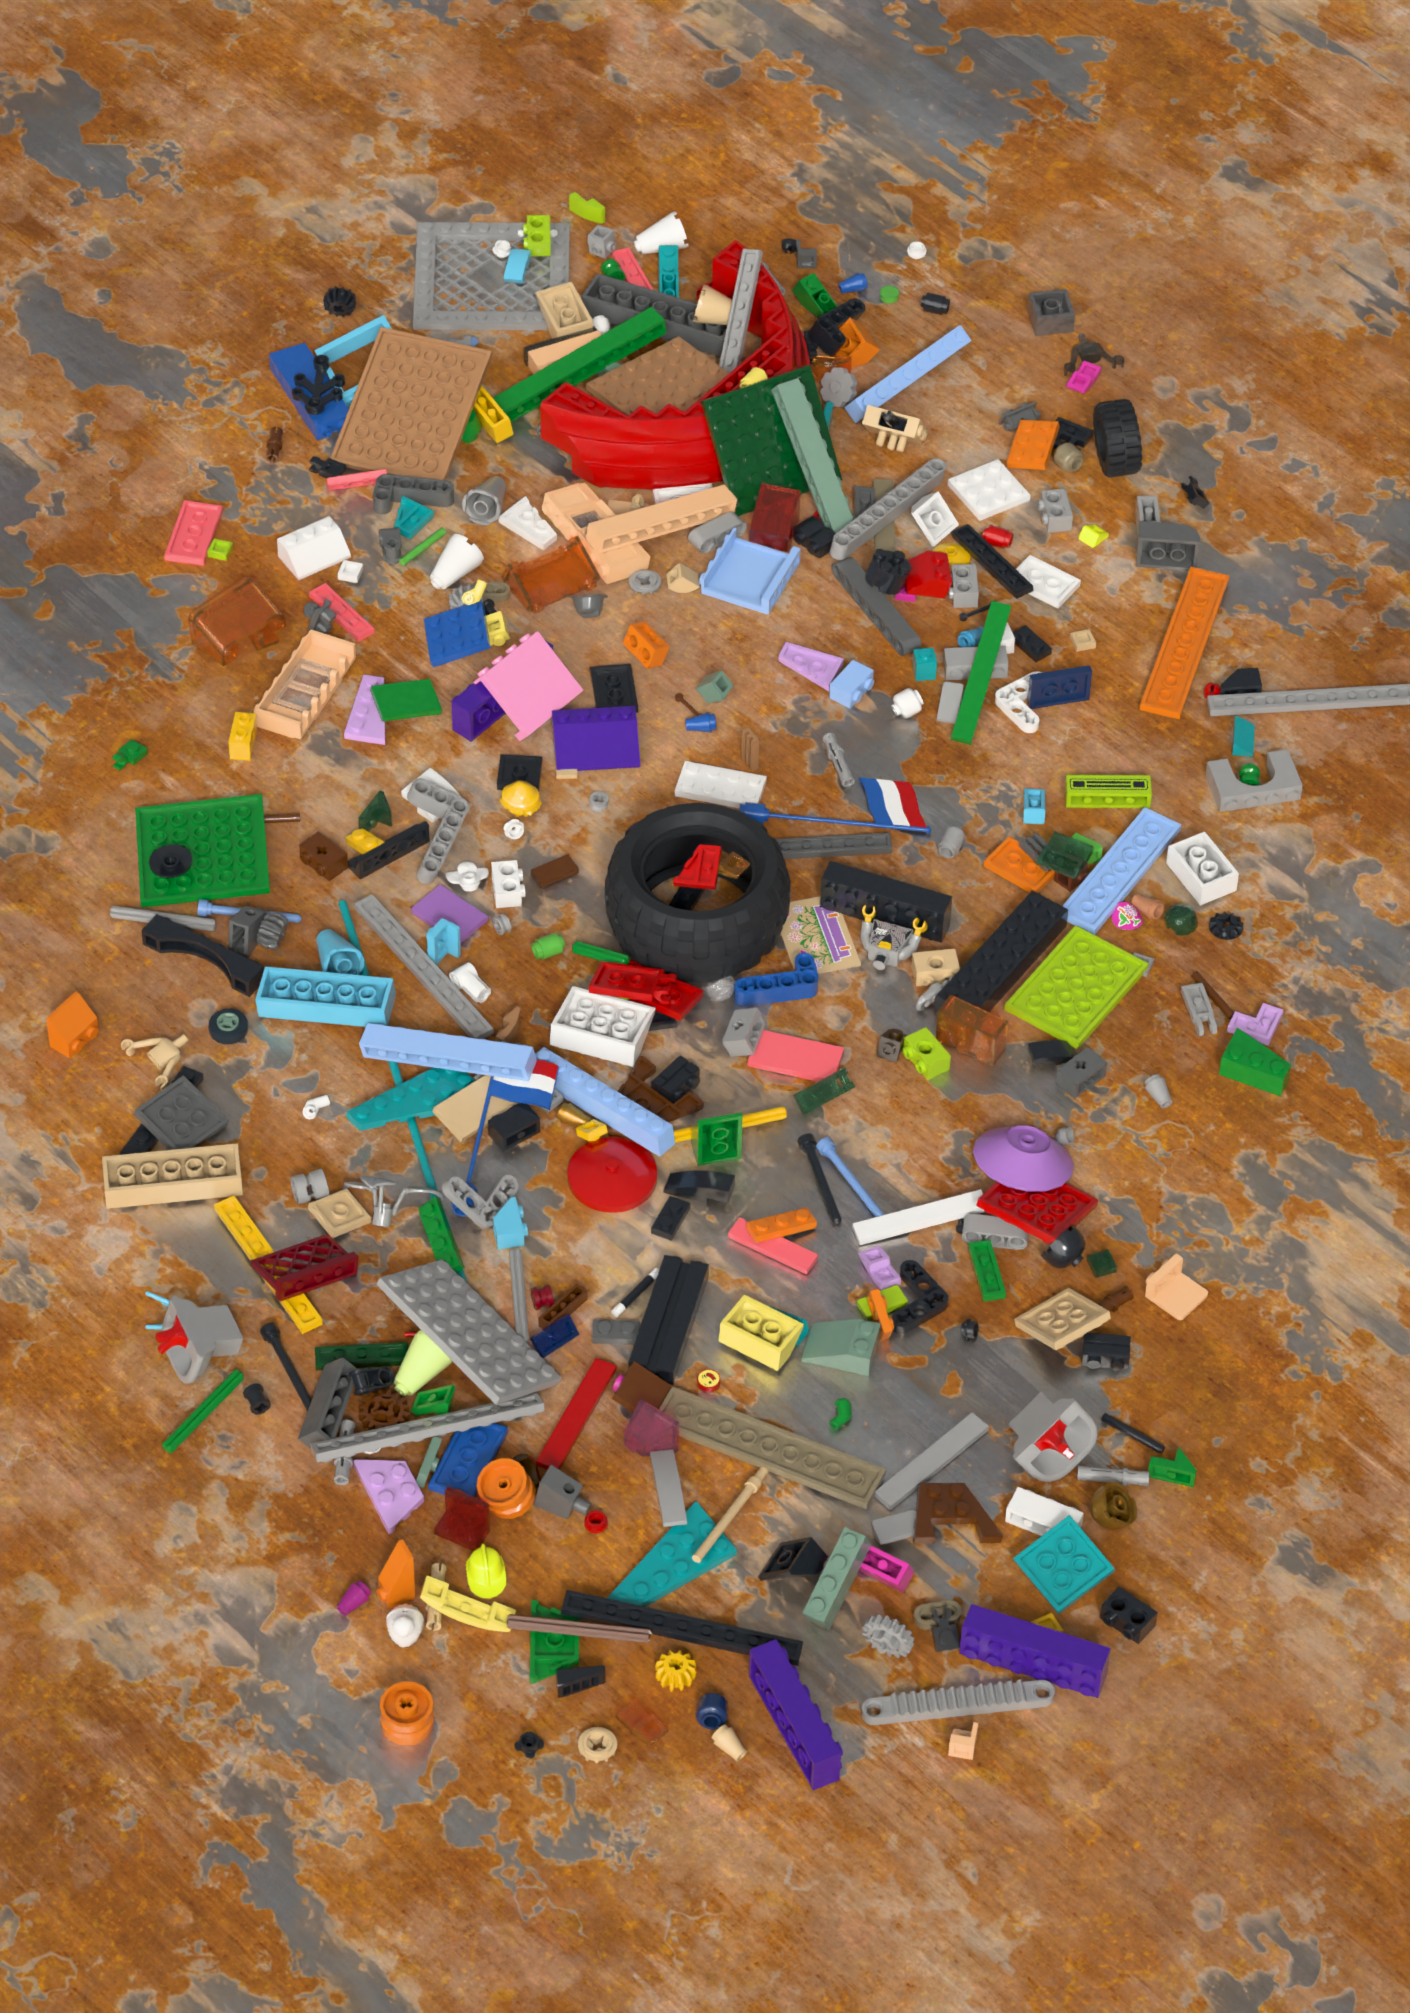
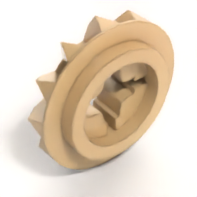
[578,1727,617,1764]

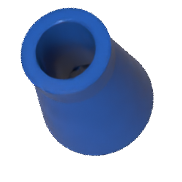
[838,273,868,294]
[686,712,717,733]

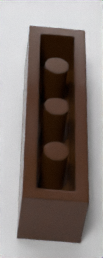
[538,1284,588,1334]

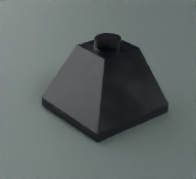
[758,1537,829,1581]

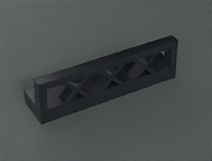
[348,821,430,880]

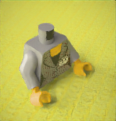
[860,905,928,970]

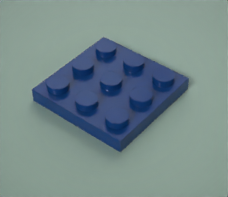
[424,600,491,668]

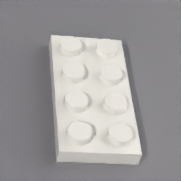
[675,761,767,808]

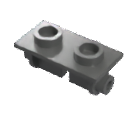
[998,401,1041,432]

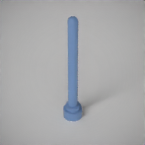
[197,899,302,923]
[816,1137,884,1217]

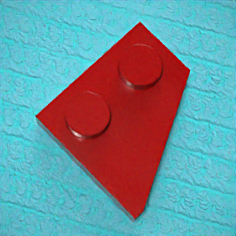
[673,844,722,890]

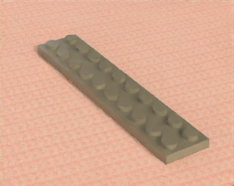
[652,1386,886,1509]

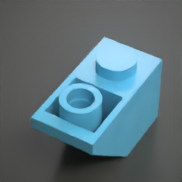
[493,1197,528,1250]

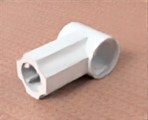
[449,963,491,1003]

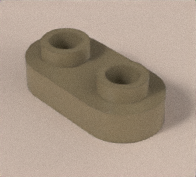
[471,582,510,602]
[914,1600,962,1630]

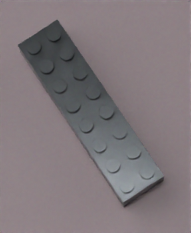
[581,273,727,357]

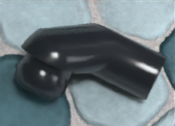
[483,599,499,623]

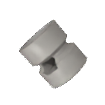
[290,1169,329,1205]

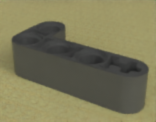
[373,474,454,515]

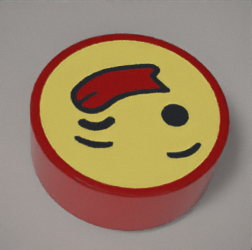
[697,1369,720,1393]

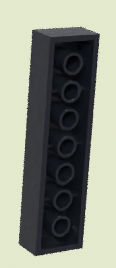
[935,891,1068,1032]

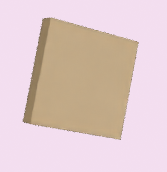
[308,1188,371,1238]

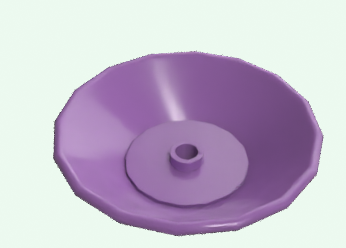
[973,1126,1074,1192]

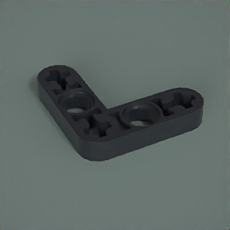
[891,1260,948,1334]

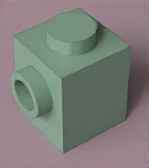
[696,670,734,704]

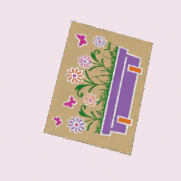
[781,896,862,974]

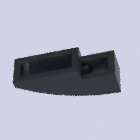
[663,1170,735,1204]

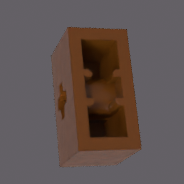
[299,832,348,881]

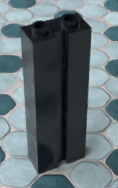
[628,1255,709,1385]

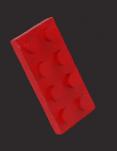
[628,959,703,1021]

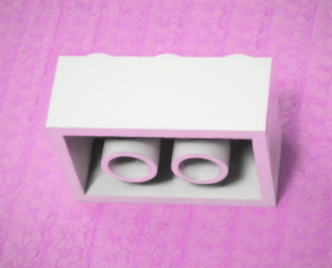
[1166,832,1239,905]

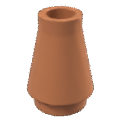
[1132,894,1164,920]

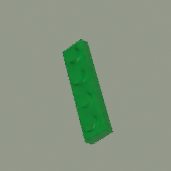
[418,1196,465,1273]

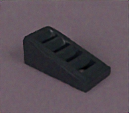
[556,1665,605,1698]

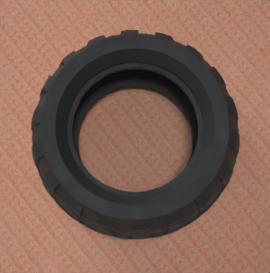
[605,803,791,983]

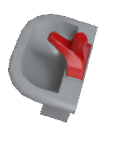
[155,1296,243,1384]
[1008,1391,1098,1482]

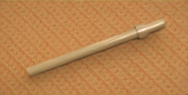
[692,1467,768,1563]

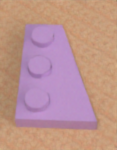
[778,642,844,691]

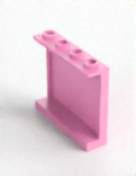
[474,631,583,741]

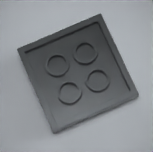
[133,1075,229,1150]

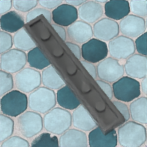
[776,833,892,859]

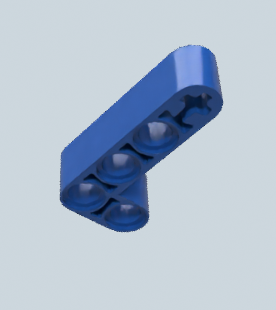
[734,953,818,1007]

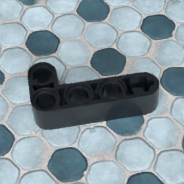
[808,298,866,356]

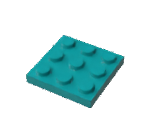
[1013,1515,1115,1615]

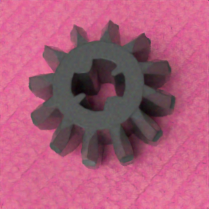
[257,912,288,950]

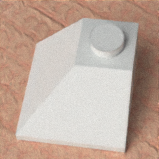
[911,491,959,547]

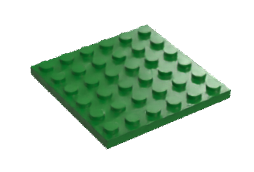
[135,794,270,908]

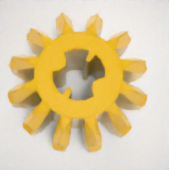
[655,1650,696,1692]

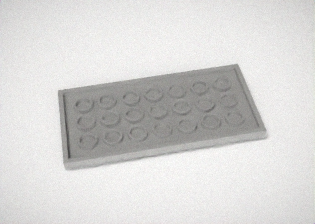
[376,1259,562,1405]

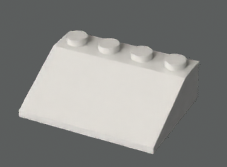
[550,986,656,1067]

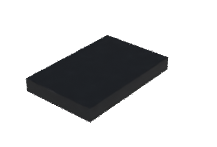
[590,663,638,713]

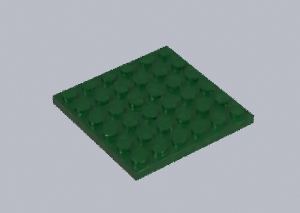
[701,365,842,516]

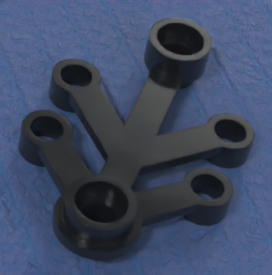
[292,355,345,415]

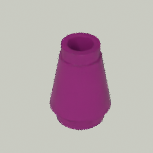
[336,1581,371,1616]

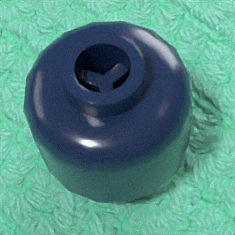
[696,1693,729,1730]

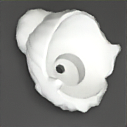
[386,1603,424,1648]

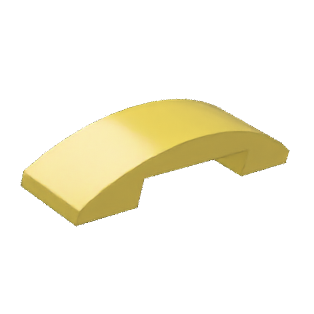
[420,1575,516,1632]

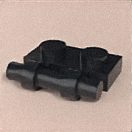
[1053,417,1093,451]

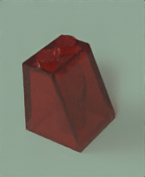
[749,483,801,552]

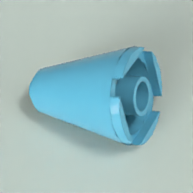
[316,929,364,975]

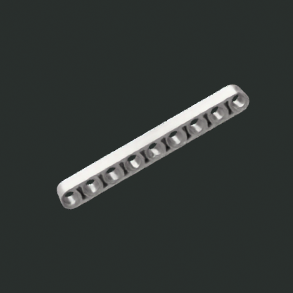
[830,458,946,560]

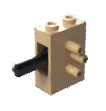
[862,405,928,452]

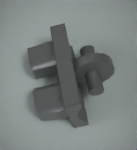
[303,599,337,634]

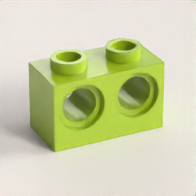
[523,215,551,257]

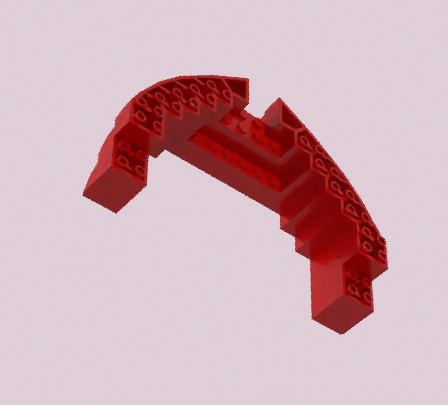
[540,240,812,490]

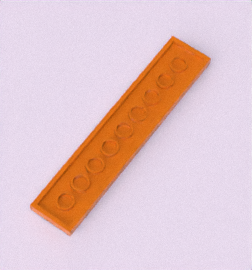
[1140,567,1230,719]

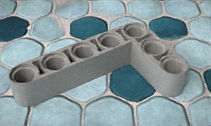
[407,778,469,884]

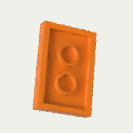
[1006,420,1060,470]
[983,836,1055,893]

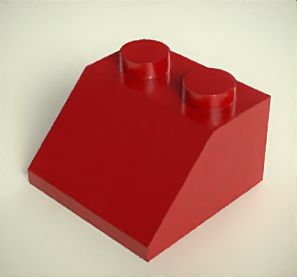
[905,551,952,599]

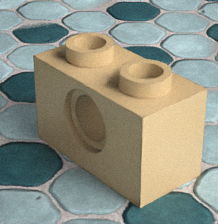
[911,949,960,987]

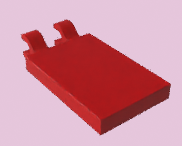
[589,961,678,1005]

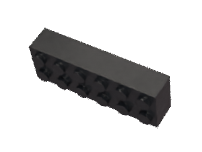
[820,861,952,943]

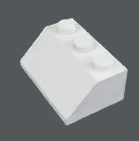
[277,516,351,580]

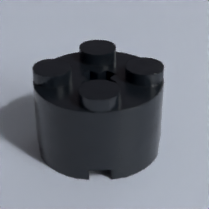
[865,549,911,595]

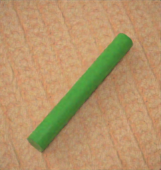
[399,528,446,566]

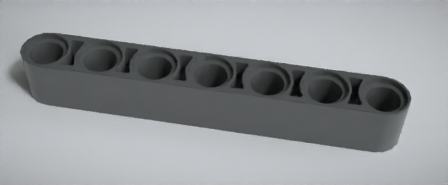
[832,557,921,656]

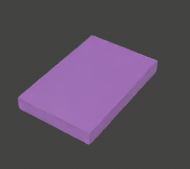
[411,884,488,944]

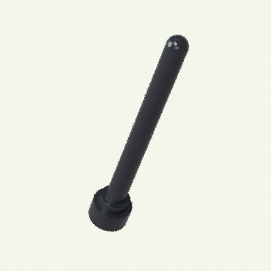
[797,1133,842,1224]
[260,1322,312,1412]

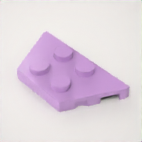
[353,1460,424,1534]

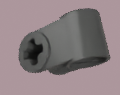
[379,527,402,564]

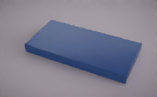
[428,1423,508,1504]

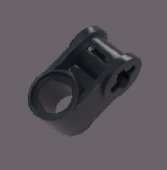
[349,1366,395,1396]

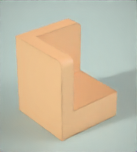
[948,1722,978,1760]

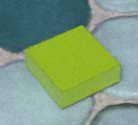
[207,538,233,561]

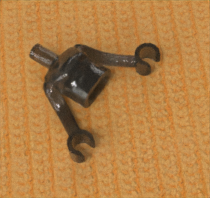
[1064,334,1124,376]

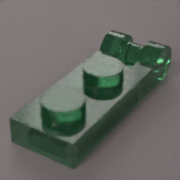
[793,1067,856,1115]

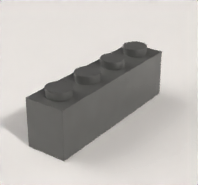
[298,1357,357,1449]

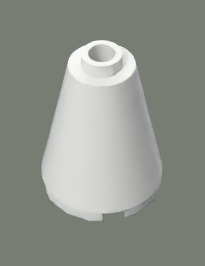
[634,211,689,255]
[430,534,484,589]

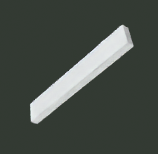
[852,1189,985,1245]

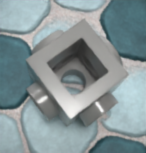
[587,225,616,259]

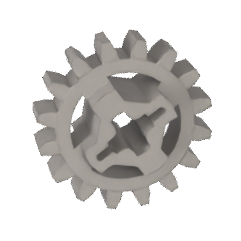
[862,1614,915,1658]

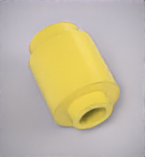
[740,367,768,388]

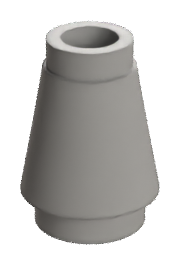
[1145,1074,1173,1108]

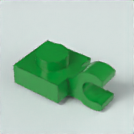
[112,739,148,771]

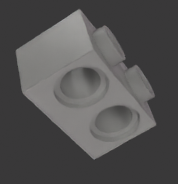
[1037,488,1073,533]
[948,564,979,608]

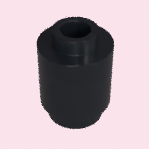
[921,292,950,315]

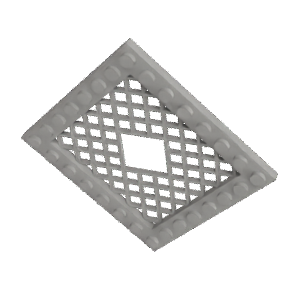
[413,222,569,330]

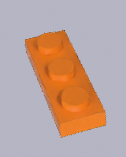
[746,1207,817,1243]

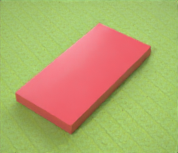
[164,500,223,566]
[747,1030,844,1085]

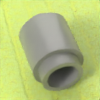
[938,827,965,858]

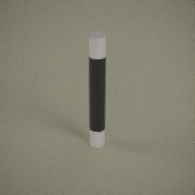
[611,1268,659,1317]

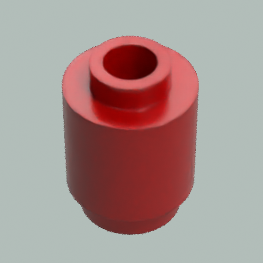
[982,525,1014,549]

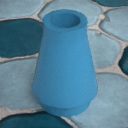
[958,626,984,647]

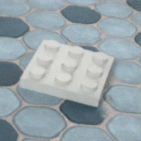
[947,459,1030,521]

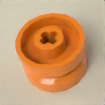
[476,1458,536,1519]
[379,1681,434,1746]

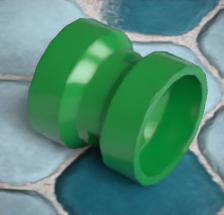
[601,259,625,281]
[1239,764,1260,786]

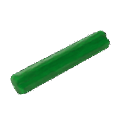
[572,941,630,965]

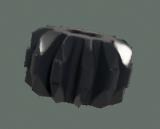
[323,286,356,318]

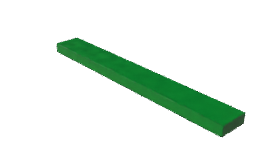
[951,601,1012,745]

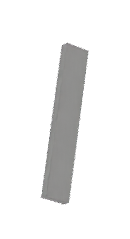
[874,1412,989,1511]

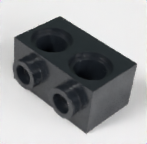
[1100,1587,1158,1644]

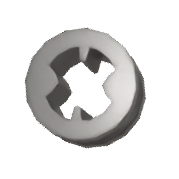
[589,792,608,812]
[492,913,512,935]

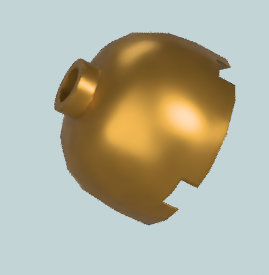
[1090,1482,1137,1531]

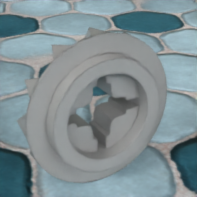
[629,570,661,595]

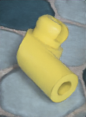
[462,579,487,605]

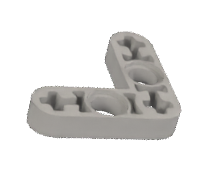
[442,1175,518,1229]

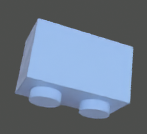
[829,660,874,708]

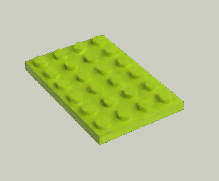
[1004,925,1149,1049]

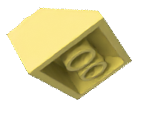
[719,1295,804,1371]

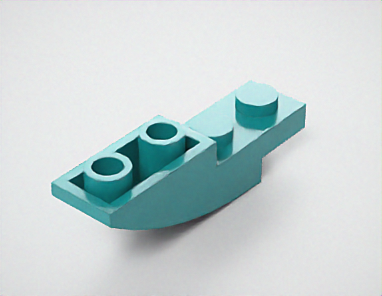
[659,245,679,298]

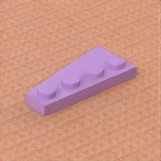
[344,675,385,745]

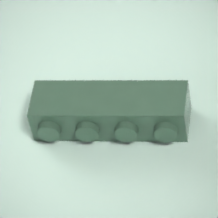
[803,1527,871,1630]

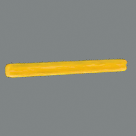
[673,1106,787,1143]

